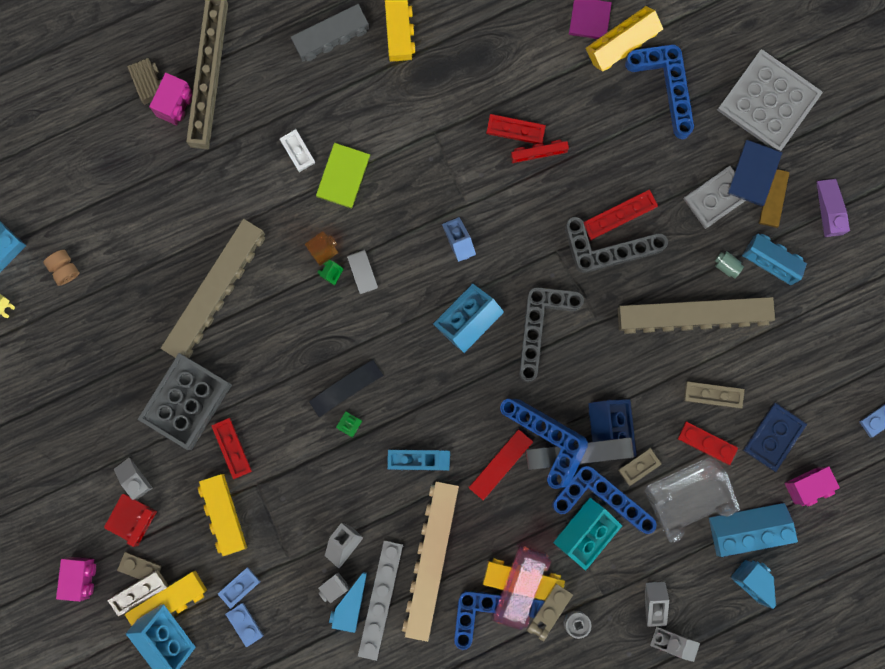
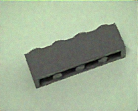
[291,4,369,62]

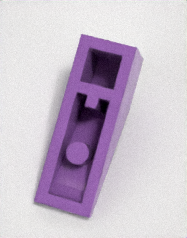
[817,179,850,237]

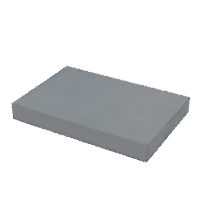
[683,166,746,229]

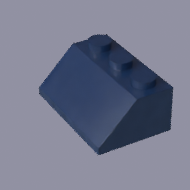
[588,399,637,457]

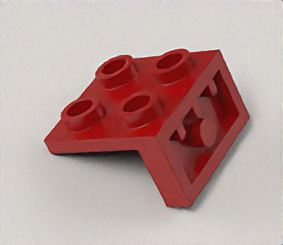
[104,494,157,547]

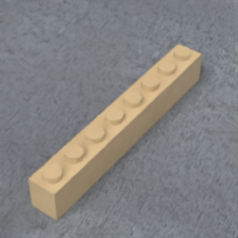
[402,482,459,642]

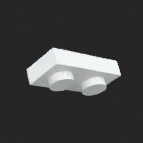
[280,130,315,172]

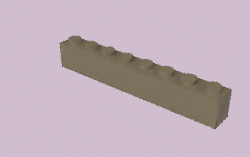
[186,0,228,149]
[160,219,265,358]
[618,297,775,334]

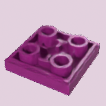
[569,0,612,39]

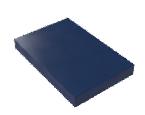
[727,140,782,206]
[742,403,807,472]

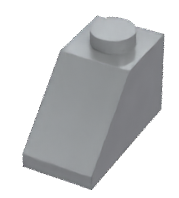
[114,457,152,500]
[319,572,350,603]
[645,582,669,627]

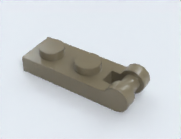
[526,584,573,641]

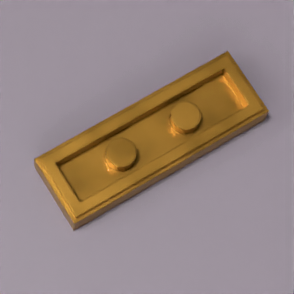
[759,170,789,228]

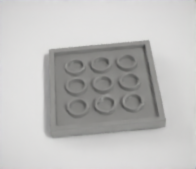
[717,49,823,152]

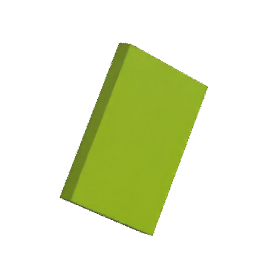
[316,143,370,209]

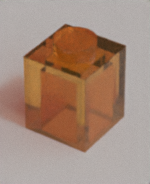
[305,231,338,266]

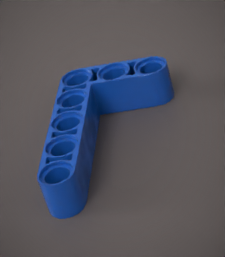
[625,45,694,139]
[500,399,588,489]
[552,466,657,534]
[454,591,545,650]

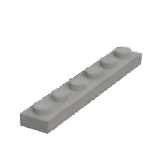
[358,540,403,661]

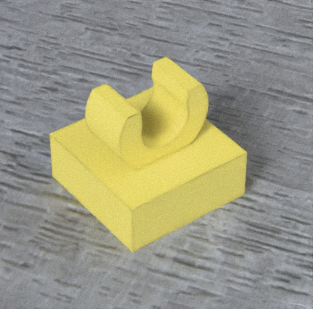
[0,294,15,318]

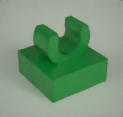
[318,259,343,285]
[336,411,362,438]

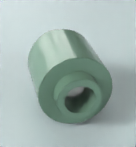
[714,251,744,279]

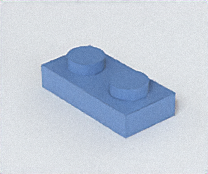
[859,404,885,438]
[218,567,261,609]
[226,603,264,647]

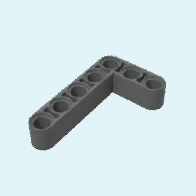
[565,217,668,273]
[519,288,584,382]
[526,438,634,470]

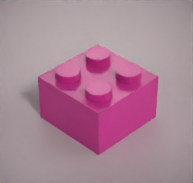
[149,73,193,125]
[784,466,840,507]
[56,557,96,602]

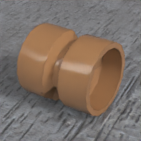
[43,250,80,286]

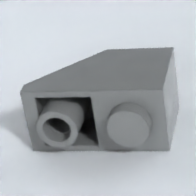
[325,523,363,568]
[650,627,700,662]

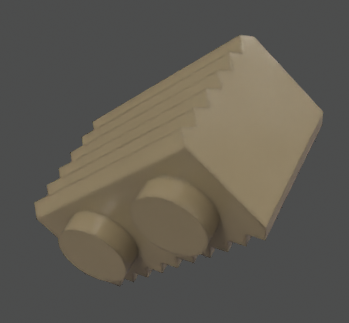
[128,58,162,105]

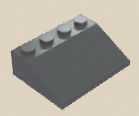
[137,353,232,451]

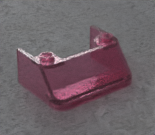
[491,543,551,630]

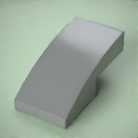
[347,250,378,294]

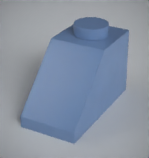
[442,217,476,262]

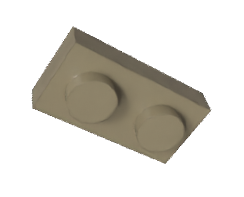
[618,448,661,486]
[117,552,162,579]

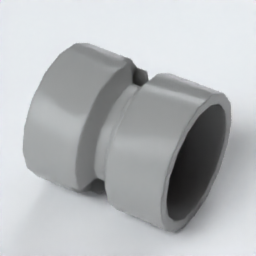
[563,610,591,639]

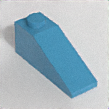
[388,450,450,471]
[329,572,367,633]

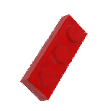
[486,114,546,144]
[510,140,569,163]
[212,418,252,479]
[677,422,738,465]

